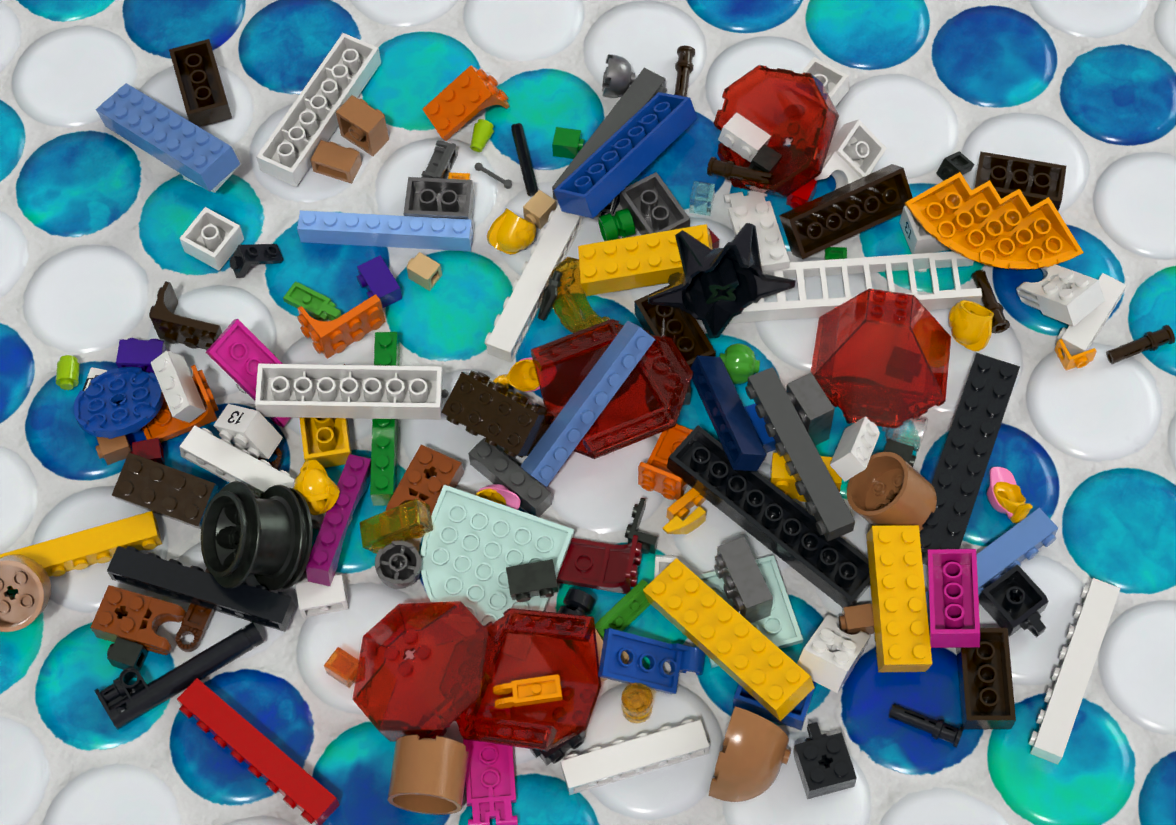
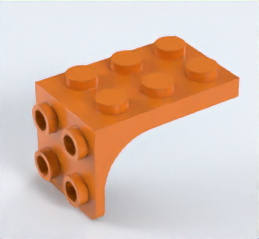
[423,65,510,141]
[297,294,386,359]
[142,365,218,443]
[638,420,693,500]

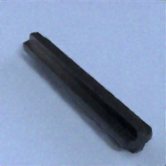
[511,123,538,197]

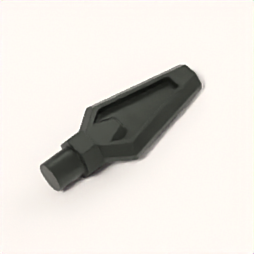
[537,270,563,321]

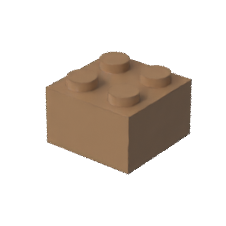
[336,95,389,156]

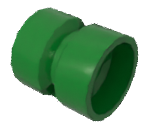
[598,208,635,241]

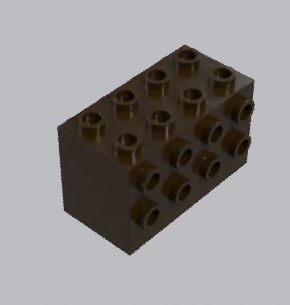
[441,370,555,458]

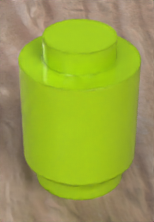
[56,355,80,390]

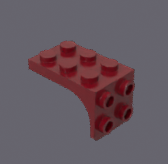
[557,535,642,594]

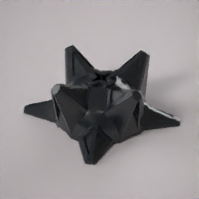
[648,223,796,338]

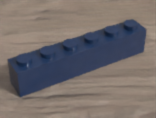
[688,355,767,471]

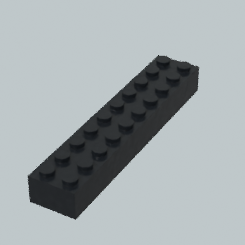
[920,353,1020,565]
[667,425,871,608]

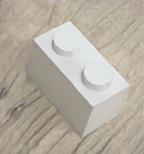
[718,112,771,162]
[295,574,349,618]

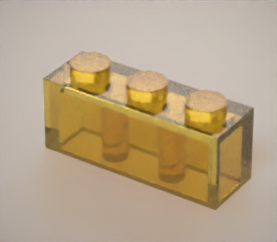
[359,499,433,554]

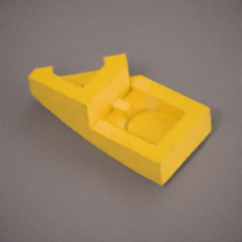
[663,506,706,534]

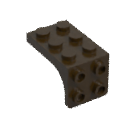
[149,281,222,351]

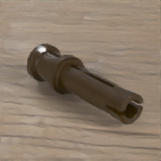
[674,45,695,97]
[707,157,774,187]
[972,270,1010,334]
[1106,325,1175,364]

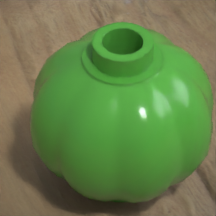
[719,343,760,385]

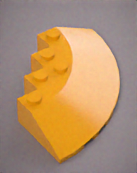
[904,172,1084,270]

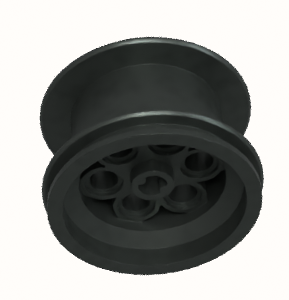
[201,481,313,590]

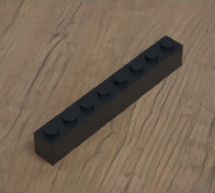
[107,546,295,632]

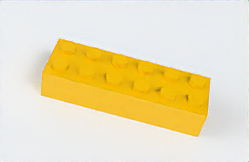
[578,224,712,296]
[866,525,932,672]

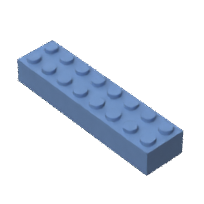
[96,83,240,192]

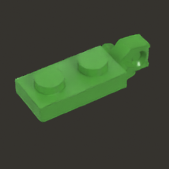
[283,282,342,321]

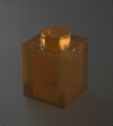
[324,647,364,688]

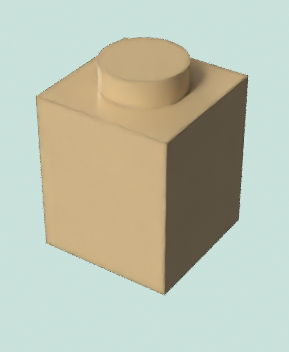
[523,190,556,230]
[407,252,442,291]

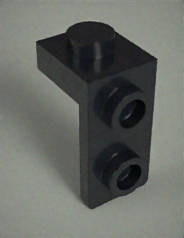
[230,244,283,278]
[528,727,586,766]

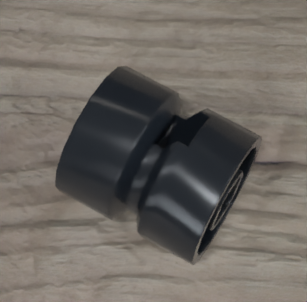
[555,588,596,632]

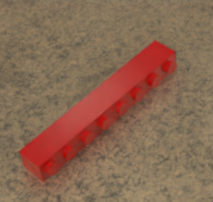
[177,678,340,825]

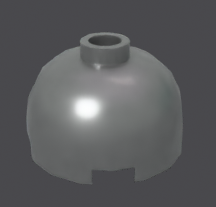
[602,54,635,97]
[375,541,422,589]

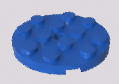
[74,367,164,439]

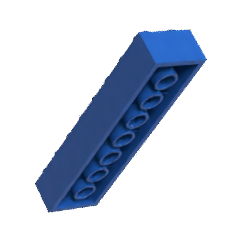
[553,92,697,219]

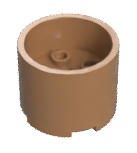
[847,452,937,532]
[0,555,51,632]
[388,735,469,815]

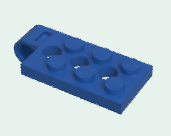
[598,628,706,695]

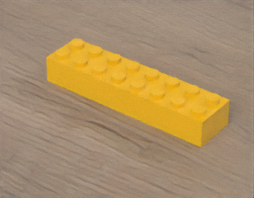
[643,558,815,721]

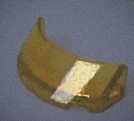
[551,257,622,339]

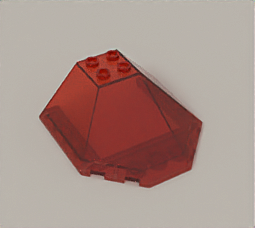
[811,289,951,429]
[531,319,693,459]
[439,608,601,751]

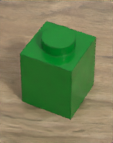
[552,127,585,159]

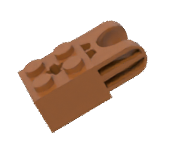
[386,445,464,534]
[90,585,186,655]

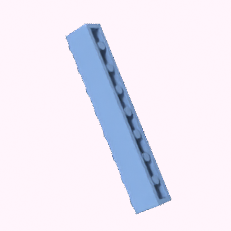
[297,210,473,252]

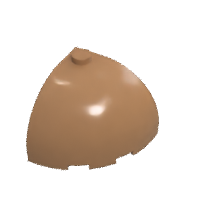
[709,706,791,802]

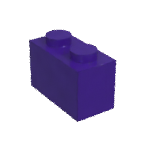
[356,255,402,308]
[116,338,167,374]

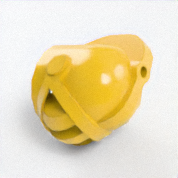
[487,208,536,255]
[948,300,994,351]
[293,460,340,515]

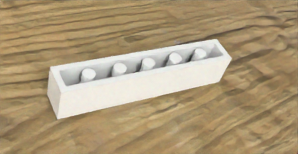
[560,719,710,795]

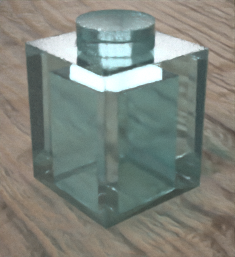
[689,181,715,216]

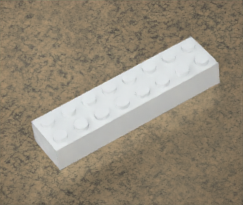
[256,33,381,187]
[255,364,442,420]

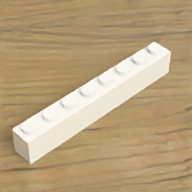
[485,204,583,363]
[179,425,352,531]
[1029,578,1120,765]

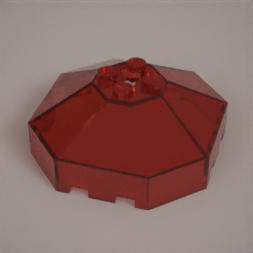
[714,65,839,198]
[353,601,498,741]

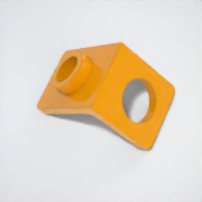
[1055,339,1097,371]

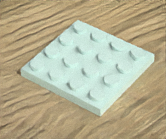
[698,555,803,668]

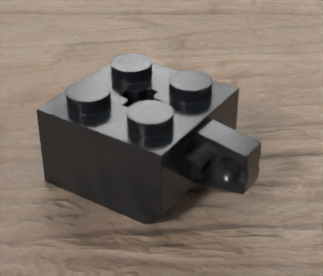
[979,564,1049,638]
[793,722,857,799]

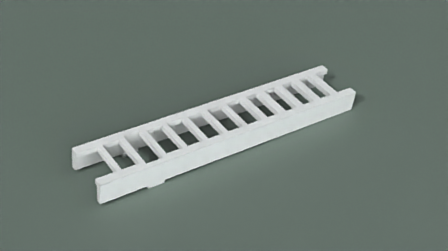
[696,251,982,325]

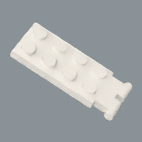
[724,188,790,272]

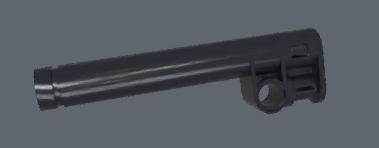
[94,622,264,730]

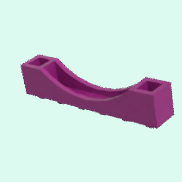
[306,454,371,586]

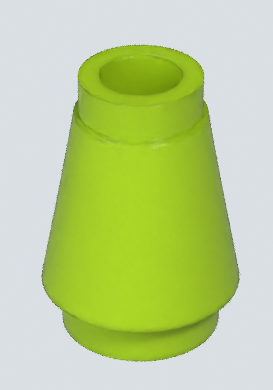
[470,119,494,152]

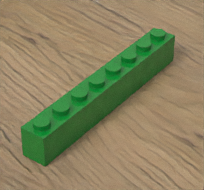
[370,332,400,506]

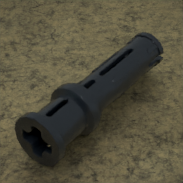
[889,703,964,748]

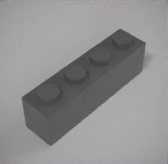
[468,438,552,517]

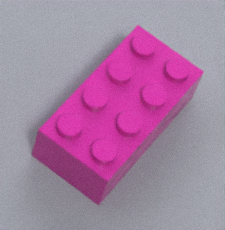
[928,549,980,648]

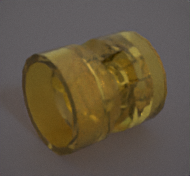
[621,683,653,724]

